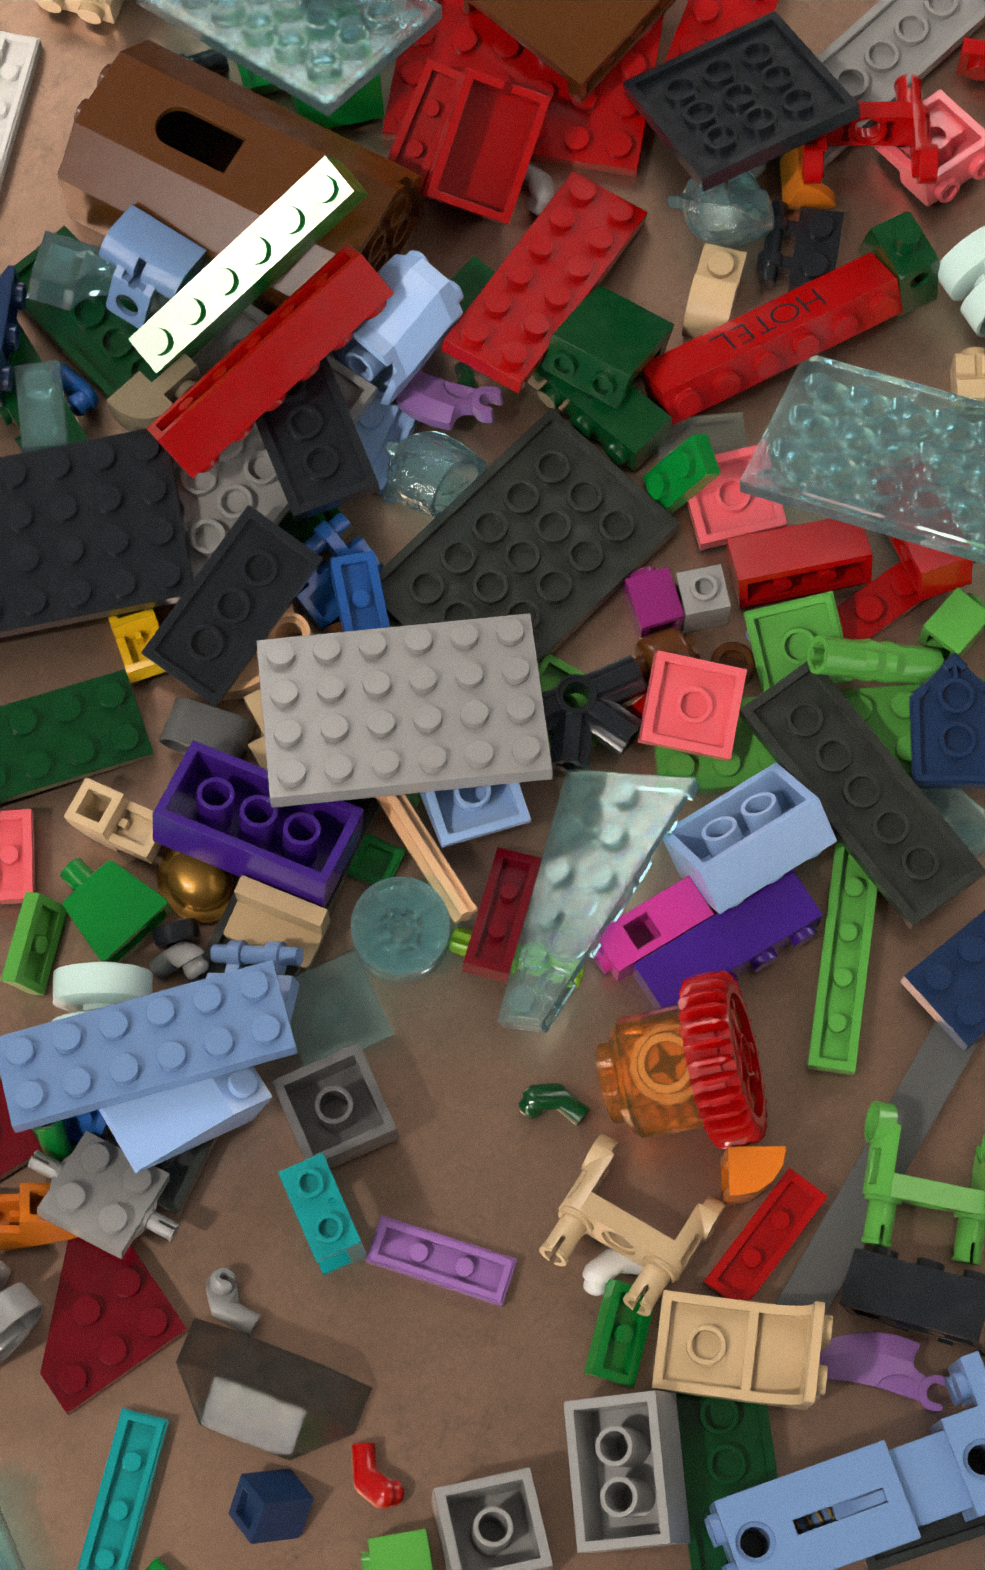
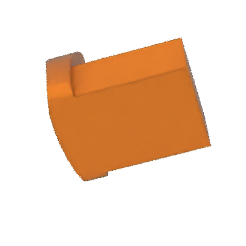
[780,144,836,211]

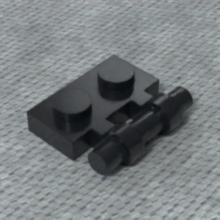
[756,201,844,292]

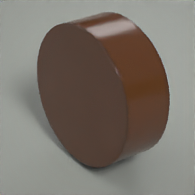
[710,642,756,686]

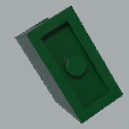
[542,284,675,408]

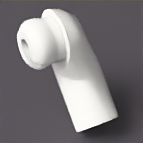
[582,1248,643,1296]

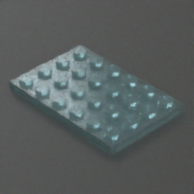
[136,0,443,117]
[740,355,985,564]

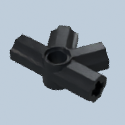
[542,655,647,773]

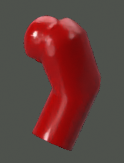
[351,1443,404,1509]

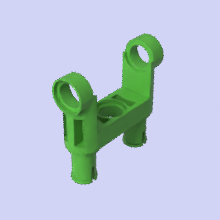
[860,1100,985,1266]

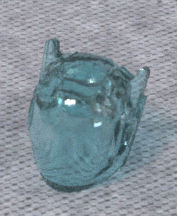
[668,170,774,248]
[383,431,487,518]

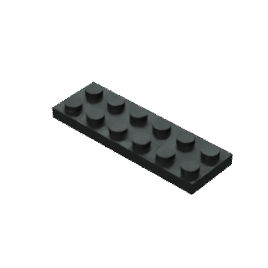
[739,661,985,930]

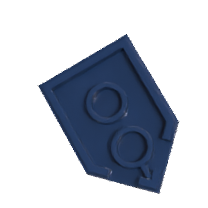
[909,652,985,789]

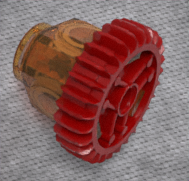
[596,970,768,1149]

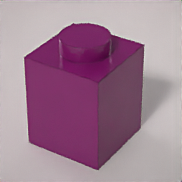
[624,566,685,639]

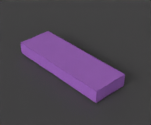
[366,1215,517,1307]

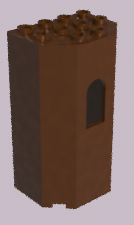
[58,39,425,316]

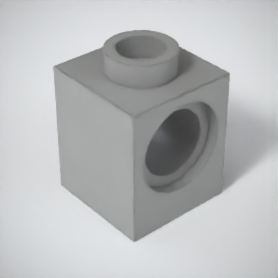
[675,564,731,633]

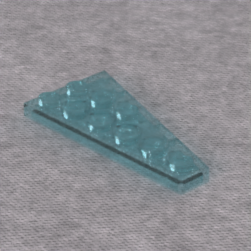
[497,771,700,1033]

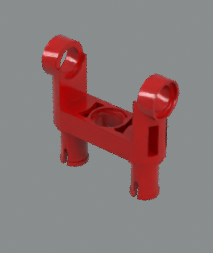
[802,74,938,184]

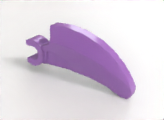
[393,370,504,430]
[819,1332,946,1412]

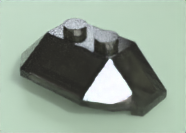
[176,1318,373,1461]

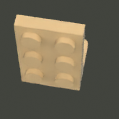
[651,1290,833,1411]

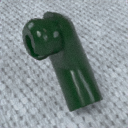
[518,1083,592,1126]

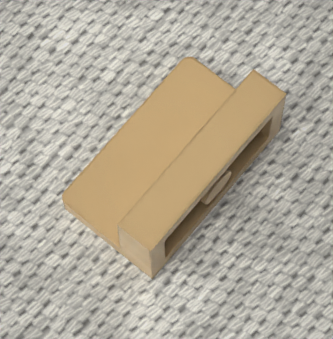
[224,875,331,970]

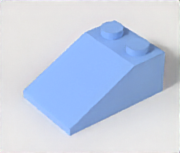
[419,783,531,848]
[99,1066,272,1174]

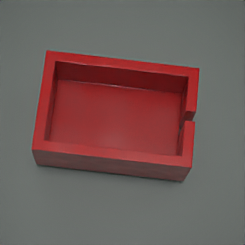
[423,68,551,225]

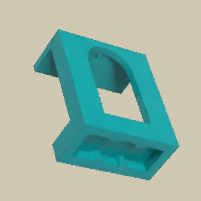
[278,1152,367,1277]

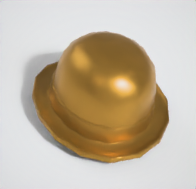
[157,849,240,923]

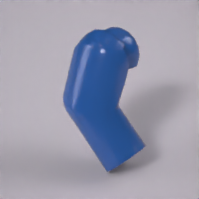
[52,364,99,416]

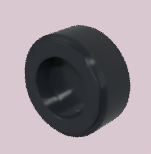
[152,918,201,950]

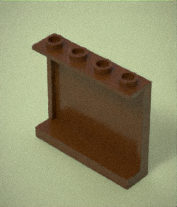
[464,0,676,103]

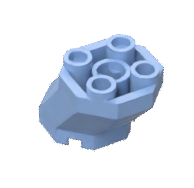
[328,250,464,405]

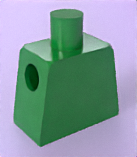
[60,857,174,963]

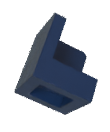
[228,1469,314,1544]

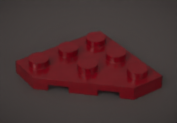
[40,1237,189,1415]

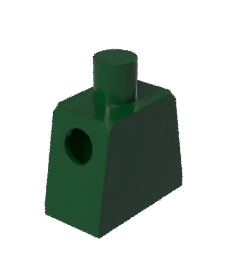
[858,211,940,318]

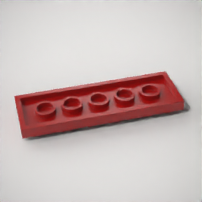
[442,171,648,394]

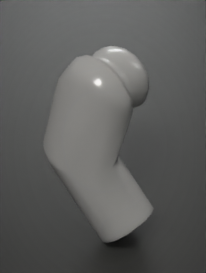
[523,163,556,215]
[149,941,209,980]

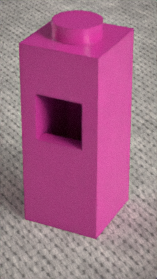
[590,876,714,982]

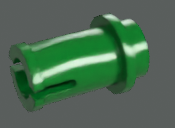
[33,1120,76,1162]

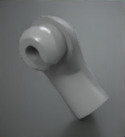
[206,1267,261,1336]

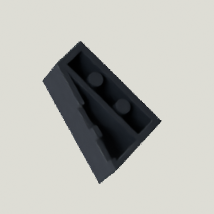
[839,1245,985,1357]

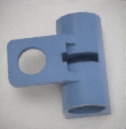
[99,205,207,328]

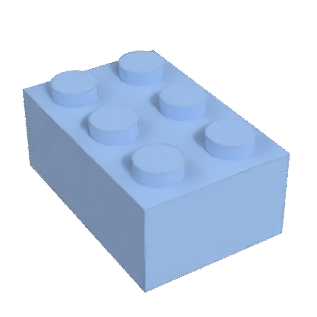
[660,762,837,914]

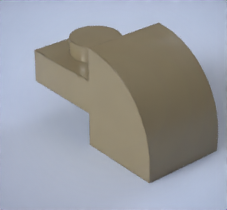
[106,353,201,431]

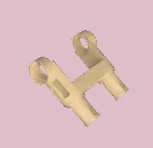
[539,1133,727,1316]

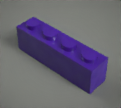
[633,869,823,1016]

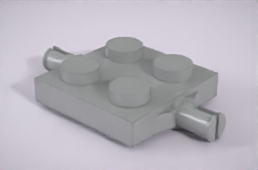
[28,1131,180,1259]

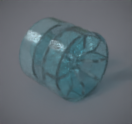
[351,876,450,985]

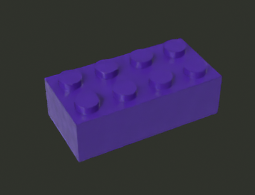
[153,740,364,908]

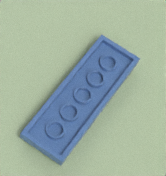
[0,960,298,1133]

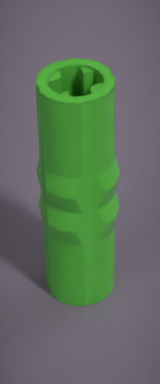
[807,635,944,685]

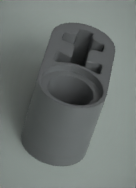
[159,697,256,760]

